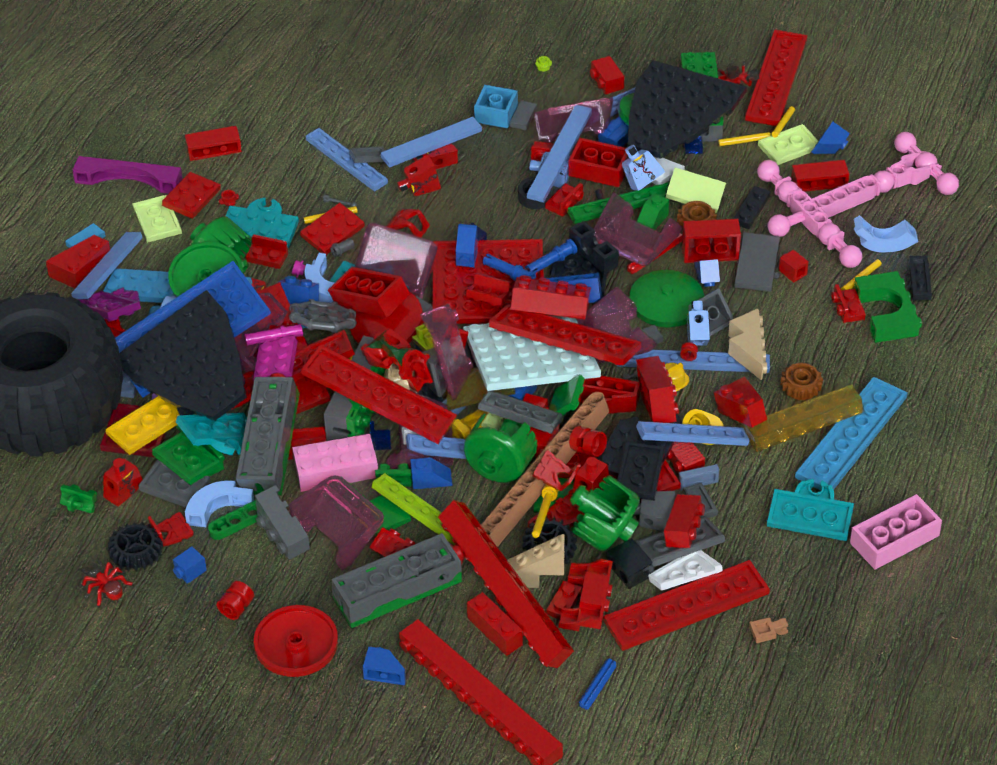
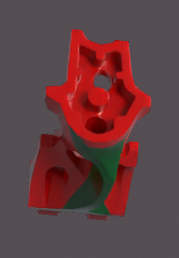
[361,328,433,392]

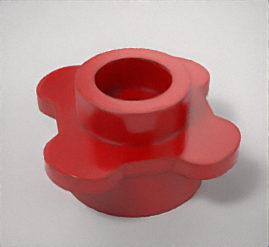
[219,190,239,206]

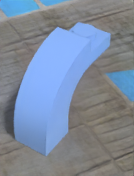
[854,215,918,252]
[305,253,334,303]
[185,481,254,528]

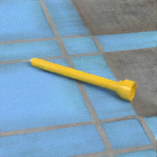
[532,485,559,538]

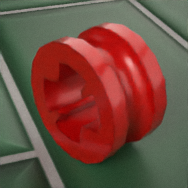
[680,342,698,361]

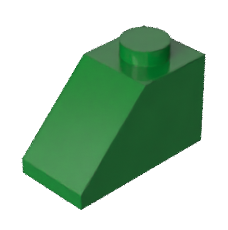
[634,193,669,236]

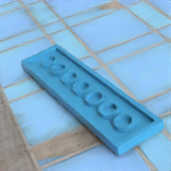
[103,269,253,303]
[795,377,908,490]

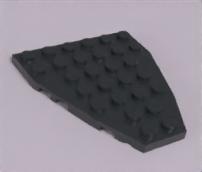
[628,60,747,159]
[120,290,247,421]

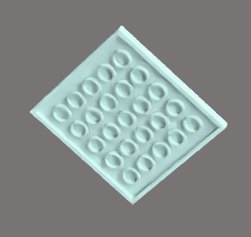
[463,315,601,391]

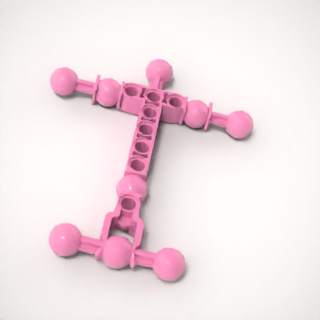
[757,132,959,268]

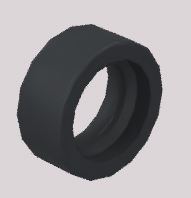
[518,177,552,209]

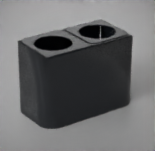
[607,539,654,589]

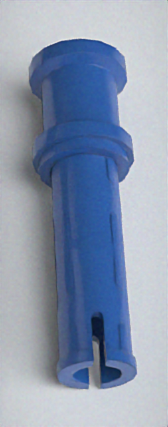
[525,239,578,273]
[483,254,536,281]

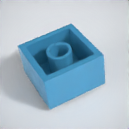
[474,84,518,128]

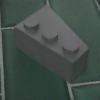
[255,485,310,560]

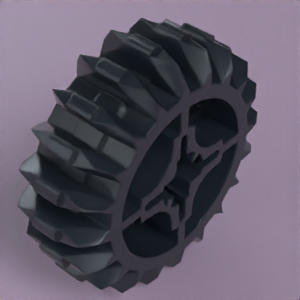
[522,516,577,564]
[108,521,163,572]

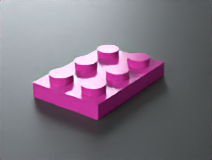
[253,336,297,380]

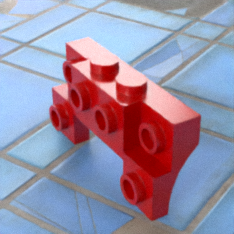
[558,559,613,631]

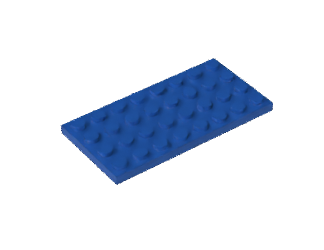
[115,261,271,398]

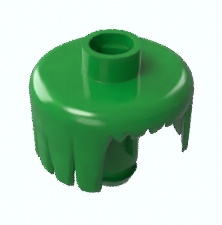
[190,216,251,273]
[464,414,537,483]
[570,476,640,551]

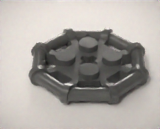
[289,299,357,333]

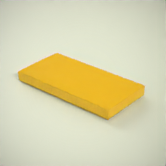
[105,396,180,455]

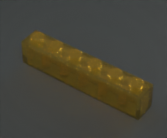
[745,385,863,452]

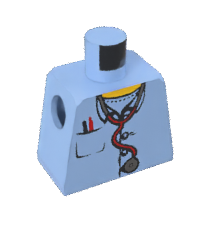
[622,145,665,191]
[687,301,710,346]

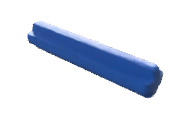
[579,658,616,710]

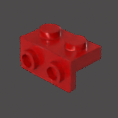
[466,273,511,306]

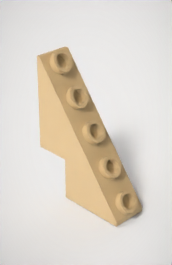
[728,309,767,380]
[485,534,565,588]

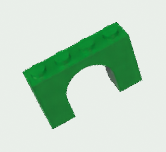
[854,271,922,343]

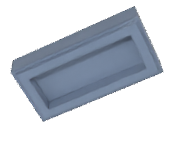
[679,464,719,490]

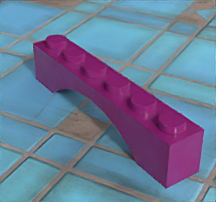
[73,156,183,194]

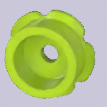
[535,56,552,71]

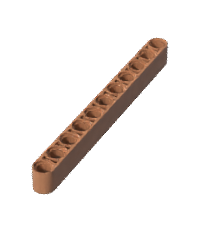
[481,392,609,547]

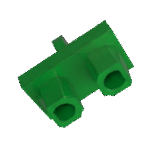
[375,463,412,487]
[60,484,97,514]

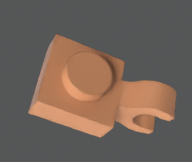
[750,617,788,643]

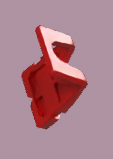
[386,209,430,240]
[532,450,581,491]
[148,512,194,547]

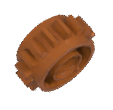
[677,201,717,230]
[780,363,823,400]

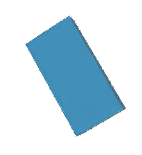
[65,223,106,248]

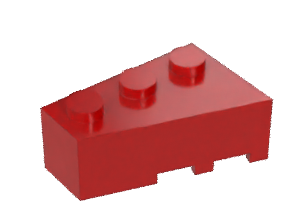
[46,235,110,288]
[575,376,640,414]
[714,376,768,428]

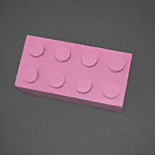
[292,434,378,492]
[850,494,942,570]

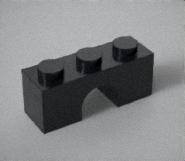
[569,221,619,274]

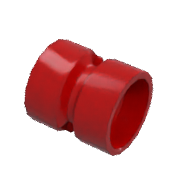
[569,426,607,457]
[216,581,255,620]

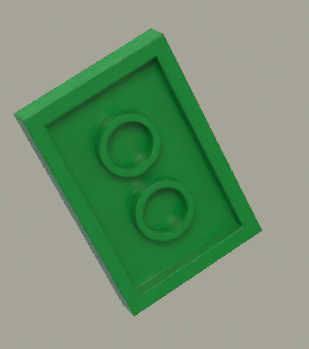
[152,431,221,485]

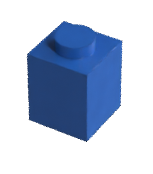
[173,547,207,584]

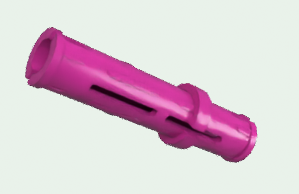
[244,324,303,346]

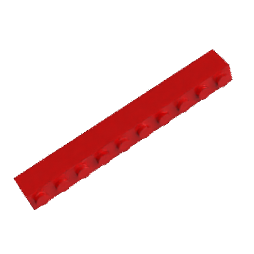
[438,500,574,668]
[399,619,563,765]

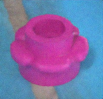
[291,260,306,278]

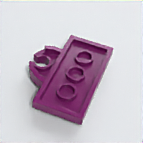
[77,287,141,321]

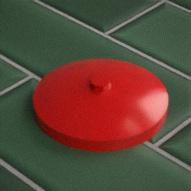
[350,292,424,345]
[254,605,338,677]

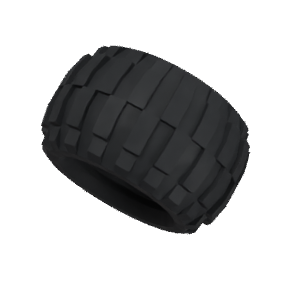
[0,292,123,456]

